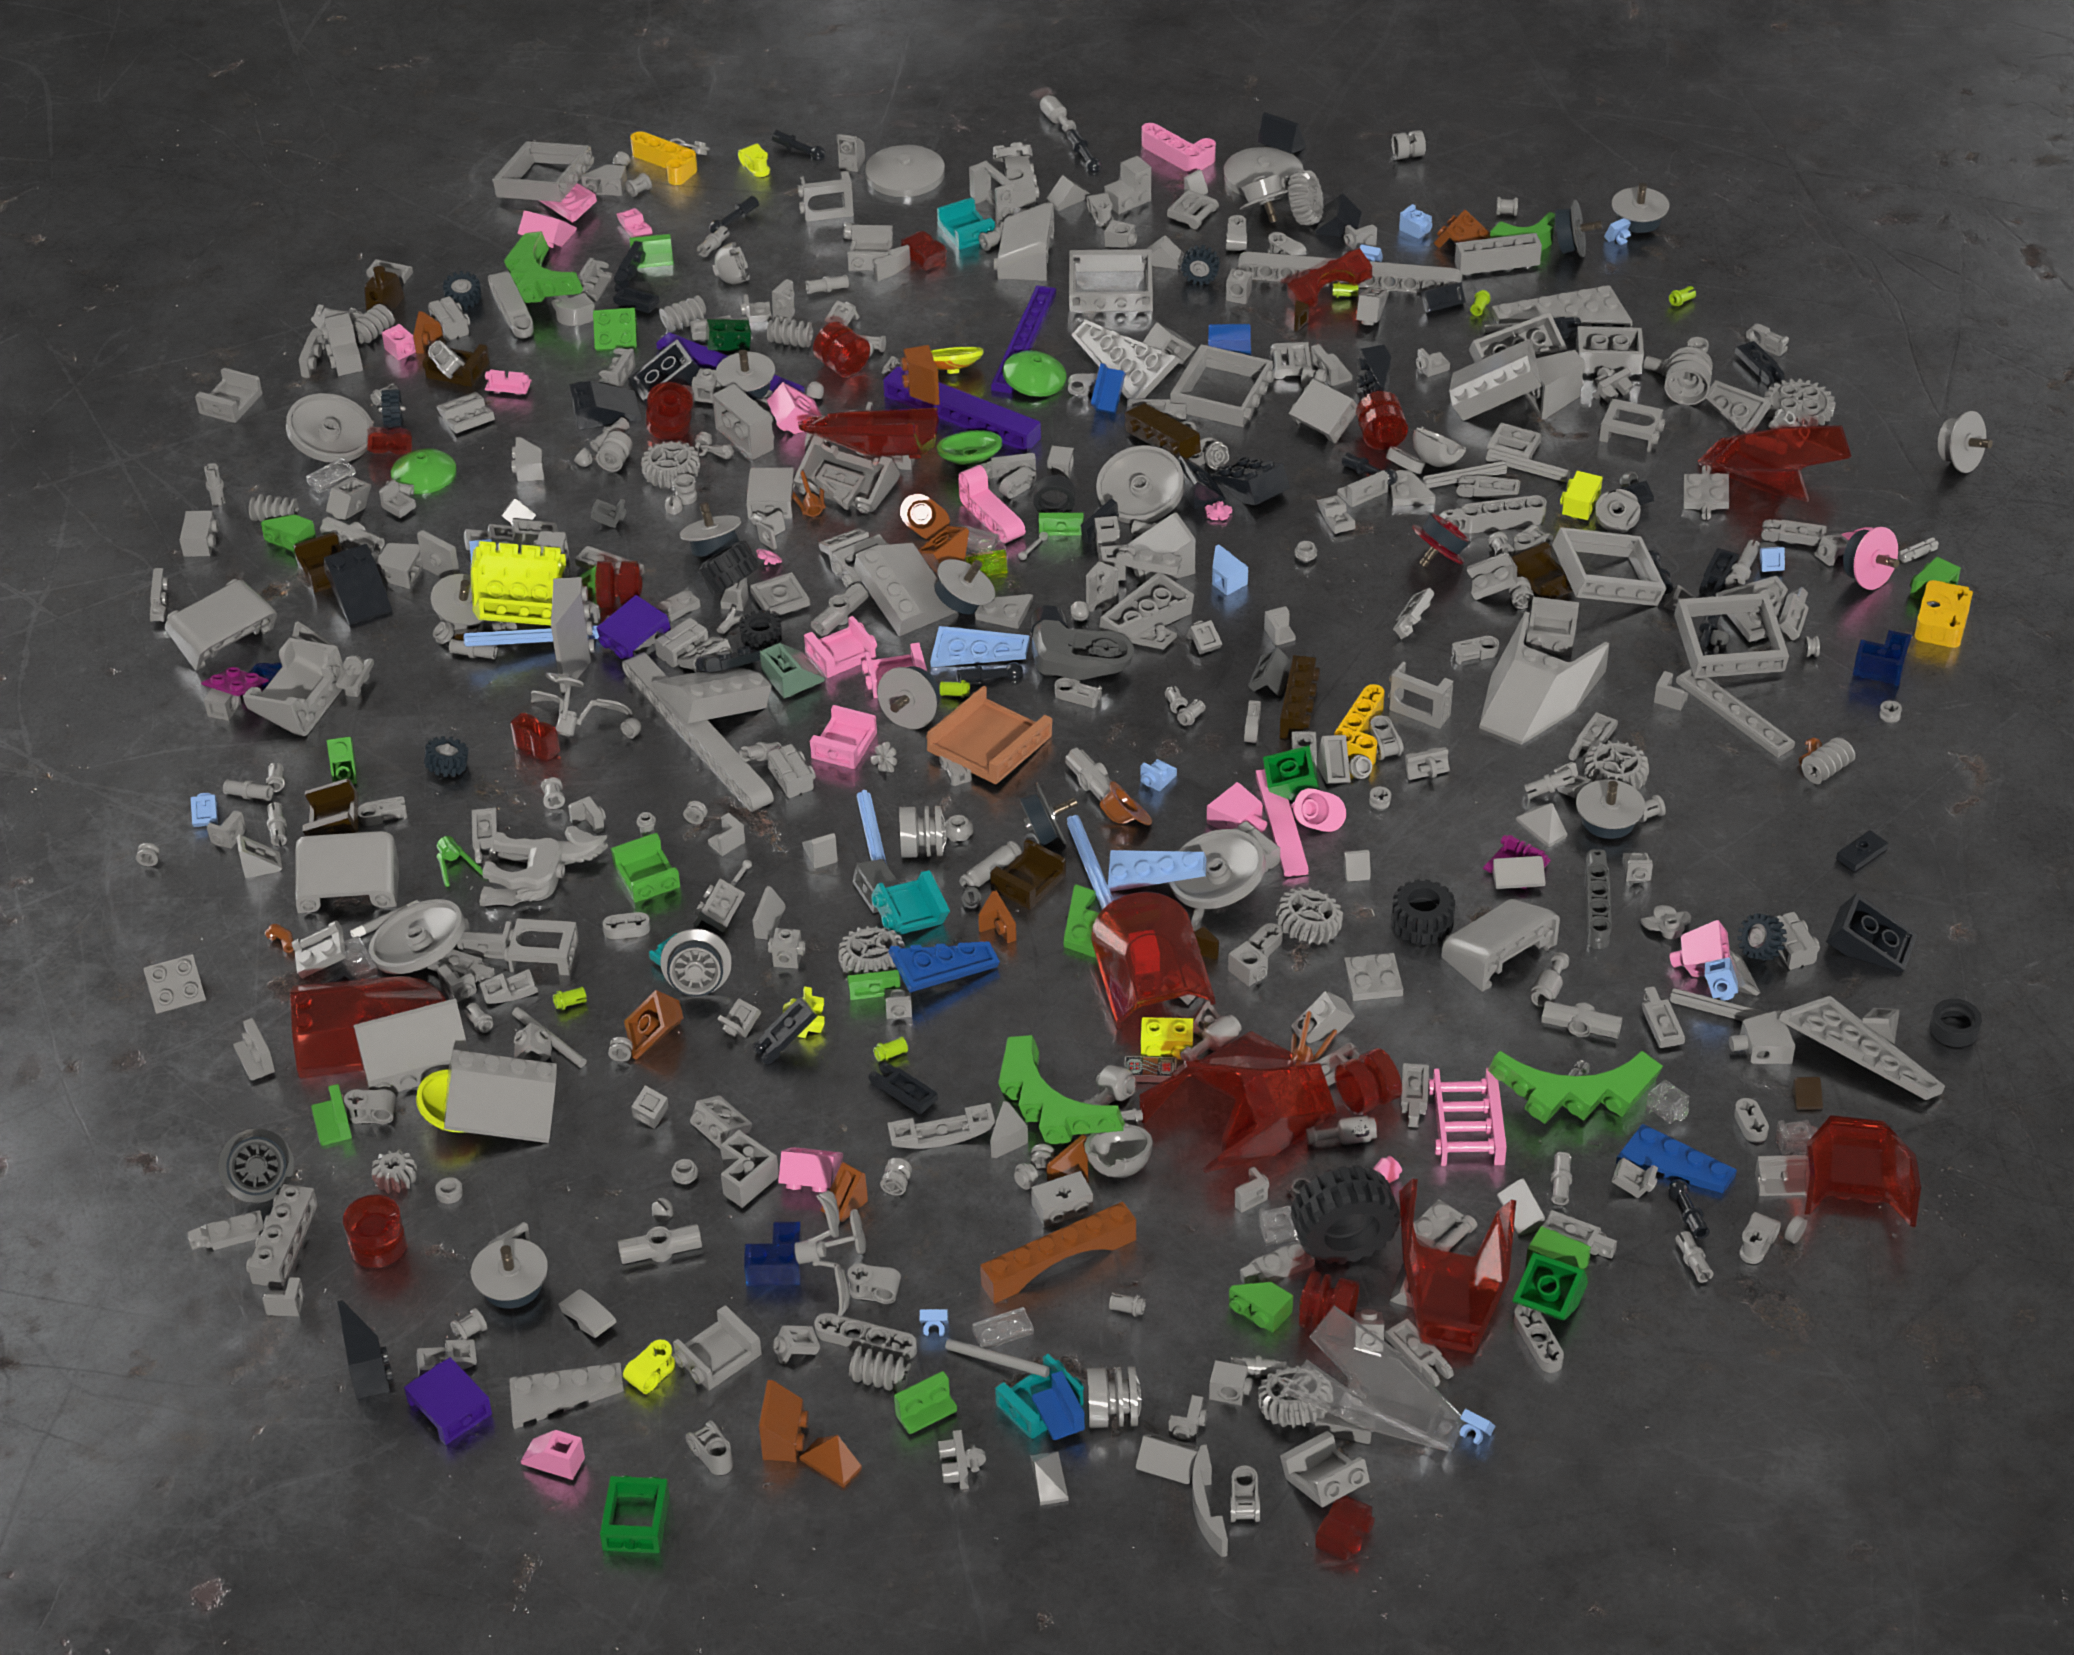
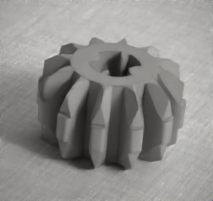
[371,1149,417,1194]

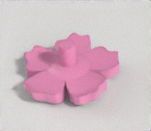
[1205,501,1232,520]
[756,549,782,565]

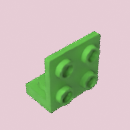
[593,308,637,351]

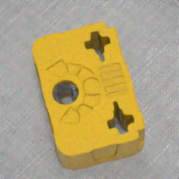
[1914,580,1973,648]

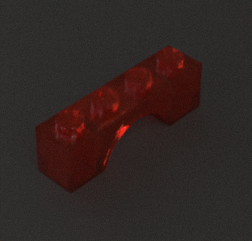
[1287,248,1372,309]

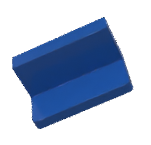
[1208,324,1251,356]
[1091,363,1126,414]
[1032,1371,1085,1440]

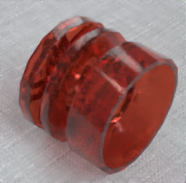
[1299,1270,1360,1338]

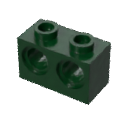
[706,319,751,351]

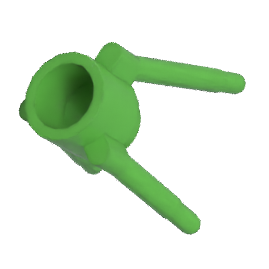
[436,836,483,887]

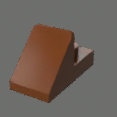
[413,311,443,354]
[978,891,1016,943]

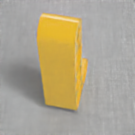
[630,132,697,185]
[1334,684,1385,765]

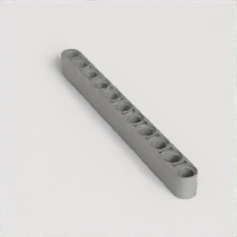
[1236,252,1463,293]
[622,652,774,812]

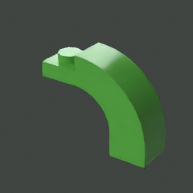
[1490,212,1555,251]

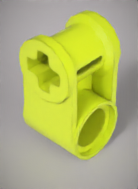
[738,143,770,177]
[623,1340,675,1394]

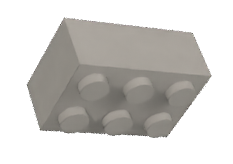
[1576,326,1644,375]
[712,384,774,460]

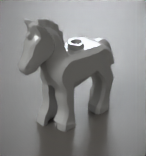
[479,826,608,906]

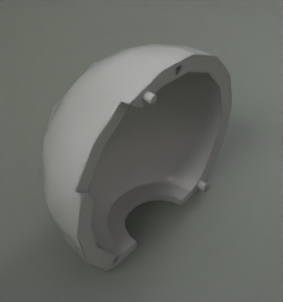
[1412,426,1467,467]
[1084,1123,1153,1178]

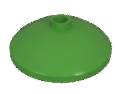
[1003,350,1066,397]
[937,431,1002,466]
[391,448,457,494]

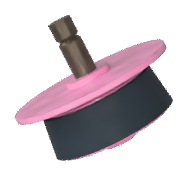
[1843,527,1900,590]

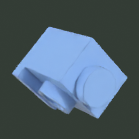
[1399,204,1432,239]
[1705,957,1738,1000]

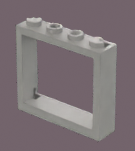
[493,141,594,202]
[1069,249,1153,311]
[1170,344,1275,428]
[1552,527,1666,606]
[1674,593,1789,678]

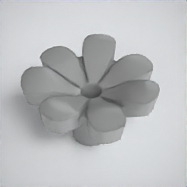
[871,741,897,773]

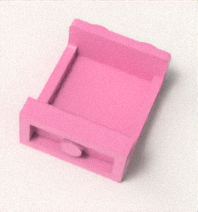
[804,616,877,678]
[861,643,927,698]
[810,705,877,770]

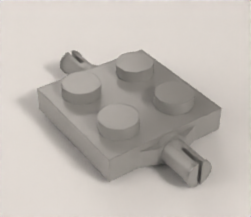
[1684,465,1729,520]

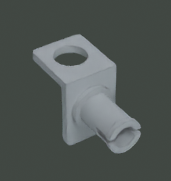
[751,511,785,550]

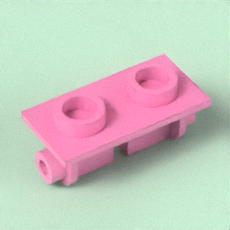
[485,369,532,394]

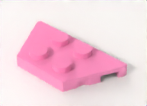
[539,183,597,222]

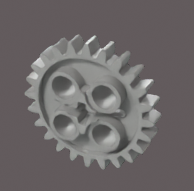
[1764,379,1836,428]

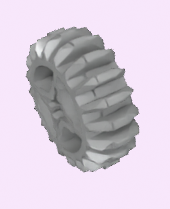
[1288,170,1324,225]
[641,440,700,489]
[1583,740,1649,790]
[1275,887,1343,945]
[838,925,906,976]
[1258,1364,1334,1428]

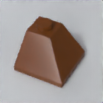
[918,526,969,575]
[624,990,684,1059]

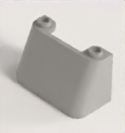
[994,203,1054,281]
[793,436,900,513]
[165,579,277,671]
[243,638,344,736]
[295,831,400,913]
[1441,899,1560,992]

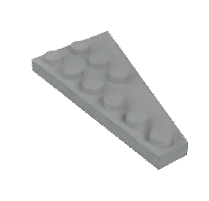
[1491,285,1633,328]
[1071,320,1181,400]
[1779,996,1945,1100]

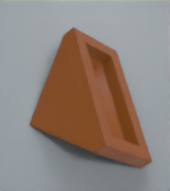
[1047,1134,1089,1183]
[820,1162,868,1222]
[800,1435,862,1488]

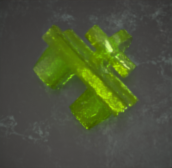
[965,550,1008,577]

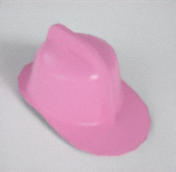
[1291,788,1346,832]

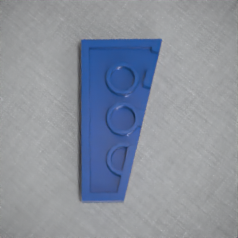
[888,941,1000,992]
[1616,1124,1737,1193]

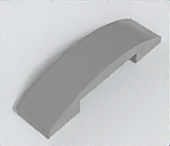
[887,1103,996,1149]
[1192,1445,1228,1557]

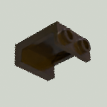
[422,337,490,387]
[293,532,343,593]
[1511,542,1573,599]
[302,778,359,836]
[990,839,1066,910]

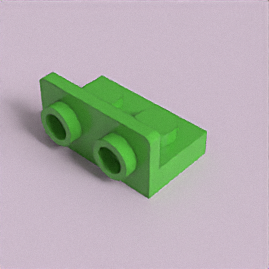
[894,1371,957,1434]

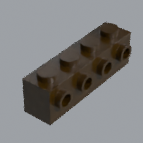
[1125,403,1201,460]
[1280,655,1320,740]

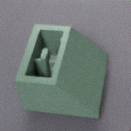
[760,643,825,698]

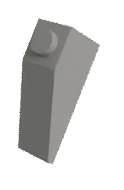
[1356,287,1389,325]

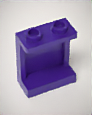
[596,595,671,660]
[404,1357,492,1445]

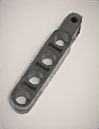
[1585,849,1612,949]

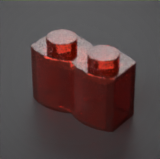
[901,231,946,271]
[366,427,412,455]
[510,713,560,761]
[1315,1495,1375,1561]

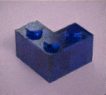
[1853,630,1912,685]
[744,1221,802,1286]

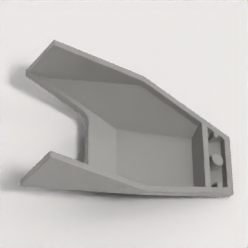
[1479,611,1609,745]

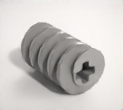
[659,295,706,333]
[352,304,395,344]
[767,316,813,348]
[249,494,299,522]
[1801,737,1856,784]
[849,1346,911,1393]

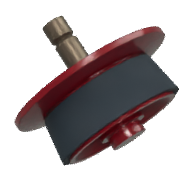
[1412,513,1470,568]

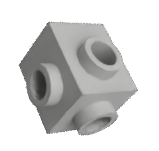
[692,368,724,403]
[768,928,806,969]
[514,1023,552,1062]

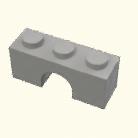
[1004,155,1039,208]
[1094,516,1126,581]

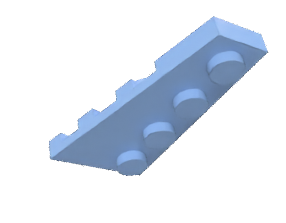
[930,626,1030,667]
[1108,850,1206,892]

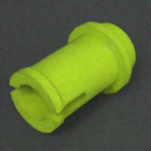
[1332,281,1358,298]
[1669,286,1696,306]
[1470,290,1491,316]
[940,680,970,699]
[553,986,587,1010]
[873,1037,908,1062]

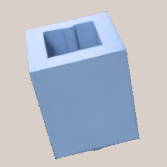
[1212,545,1248,596]

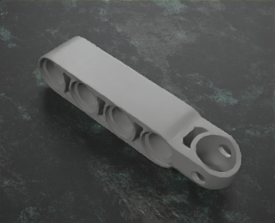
[488,271,534,338]
[1439,495,1547,533]

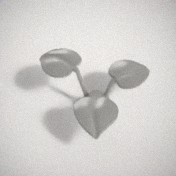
[531,672,633,737]
[795,1191,866,1316]

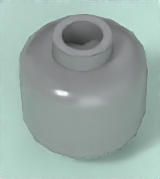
[1096,1065,1136,1101]

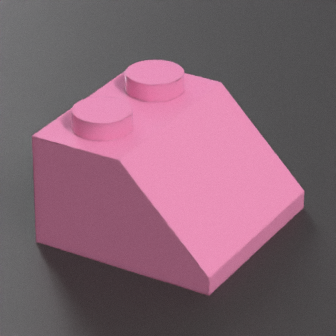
[518,210,577,248]
[767,382,826,434]
[778,1147,843,1192]

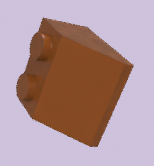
[901,345,940,406]
[759,1380,809,1462]

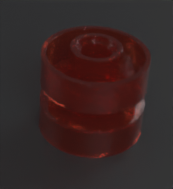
[813,321,870,378]
[645,382,693,441]
[1356,391,1408,450]
[595,561,642,609]
[1335,1048,1402,1116]
[343,1195,407,1268]

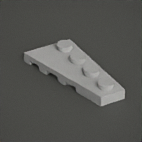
[509,1362,624,1429]

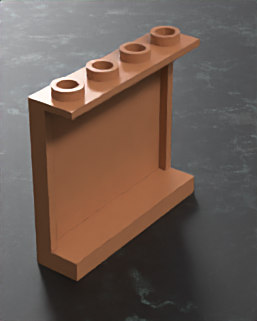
[926,686,1052,784]

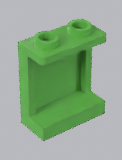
[611,833,680,903]

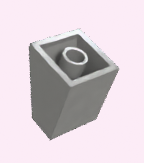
[1524,350,1585,420]
[1127,513,1196,584]

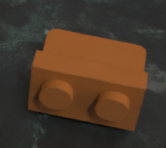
[1434,209,1490,248]

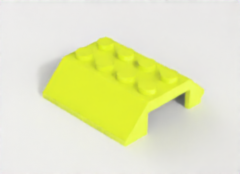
[470,541,566,626]

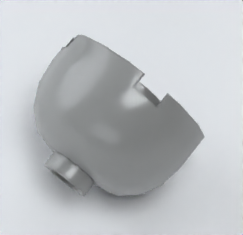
[712,242,750,285]

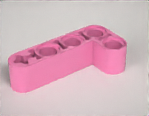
[1142,123,1216,173]
[958,465,1026,543]

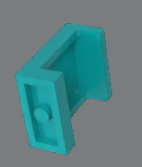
[937,197,995,250]
[871,870,950,935]
[995,1354,1084,1440]

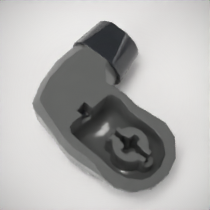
[1030,605,1134,680]

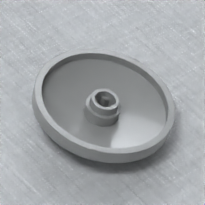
[865,145,945,197]
[1224,147,1303,197]
[286,393,374,463]
[1096,445,1185,524]
[1169,829,1266,909]
[369,899,466,974]

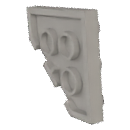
[1716,576,1788,642]

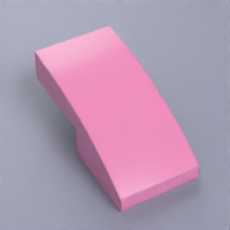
[617,208,653,238]

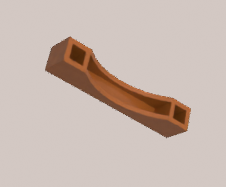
[980,1201,1136,1304]

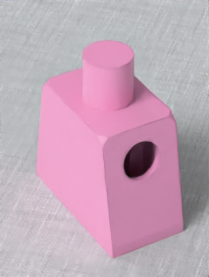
[1207,782,1267,833]
[1670,920,1730,977]

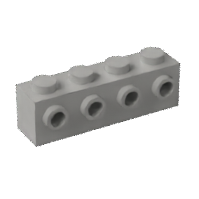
[1455,233,1542,275]
[246,1184,318,1288]

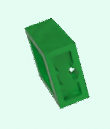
[600,1475,670,1553]

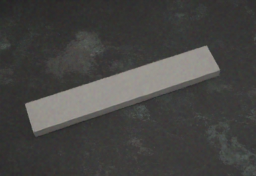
[1676,669,1795,758]

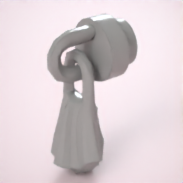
[694,432,734,459]

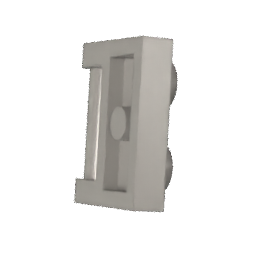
[1167,190,1219,229]
[1270,342,1312,379]
[1487,423,1542,460]
[292,920,346,979]
[1405,1200,1477,1260]

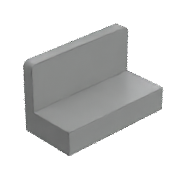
[1311,344,1353,387]
[1337,470,1389,507]
[1136,1432,1200,1484]

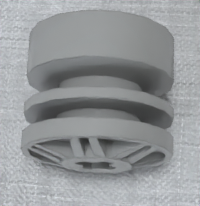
[1664,347,1713,405]
[899,806,946,858]
[1087,1366,1141,1428]

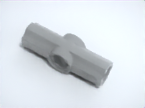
[320,516,385,554]
[811,582,868,638]
[1065,748,1112,801]
[1542,1001,1623,1039]
[617,1224,702,1264]

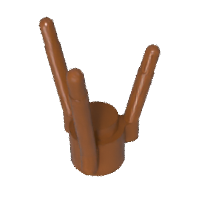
[792,471,826,517]
[1288,1011,1337,1071]

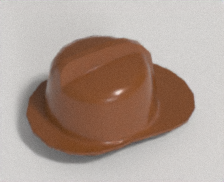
[900,494,950,540]
[1099,781,1152,825]

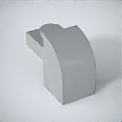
[552,293,595,326]

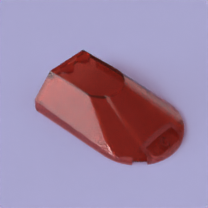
[798,408,939,459]
[1091,892,1216,1029]
[290,976,446,1078]

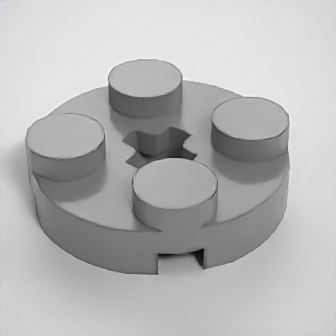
[992,142,1033,162]
[1596,489,1640,534]

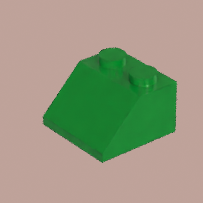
[1263,746,1320,802]
[1512,1252,1588,1320]

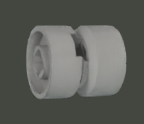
[1392,130,1426,160]
[596,431,633,472]

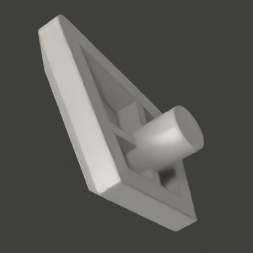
[1131,625,1177,650]
[1193,1001,1220,1038]

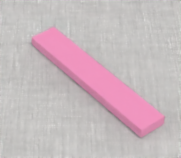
[1256,769,1309,877]

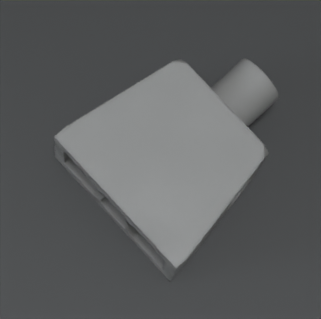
[371,543,423,589]
[1729,1010,1795,1064]

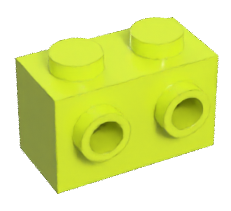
[1560,471,1603,520]
[1141,1017,1193,1059]

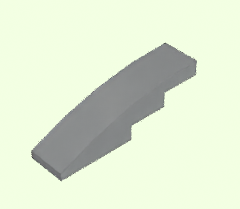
[464,519,558,550]

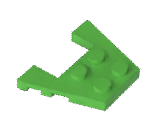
[1064,884,1163,963]

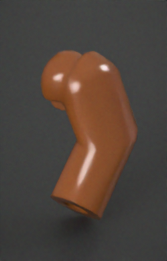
[1799,737,1822,766]
[265,924,294,953]

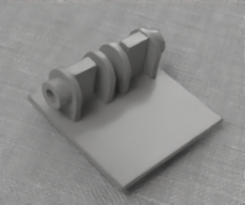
[143,954,206,1014]

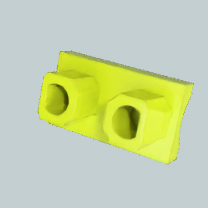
[783,986,824,1038]

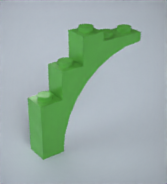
[504,232,583,303]
[998,1035,1125,1144]
[1488,1051,1663,1124]

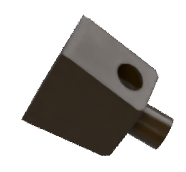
[364,266,405,312]

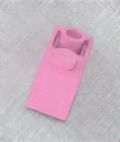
[521,1430,585,1480]

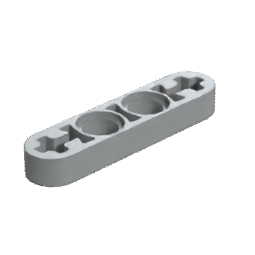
[814,1313,917,1361]

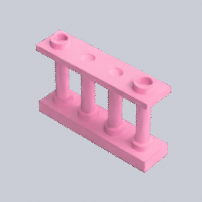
[1428,1068,1507,1166]

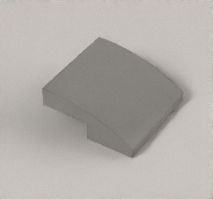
[437,392,495,433]

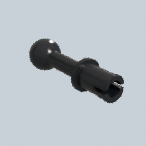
[1067,129,1102,172]
[772,130,826,160]
[709,196,759,233]
[1342,452,1398,486]
[1648,550,1673,594]
[1699,615,1720,656]
[956,662,1023,684]
[1668,1179,1710,1239]

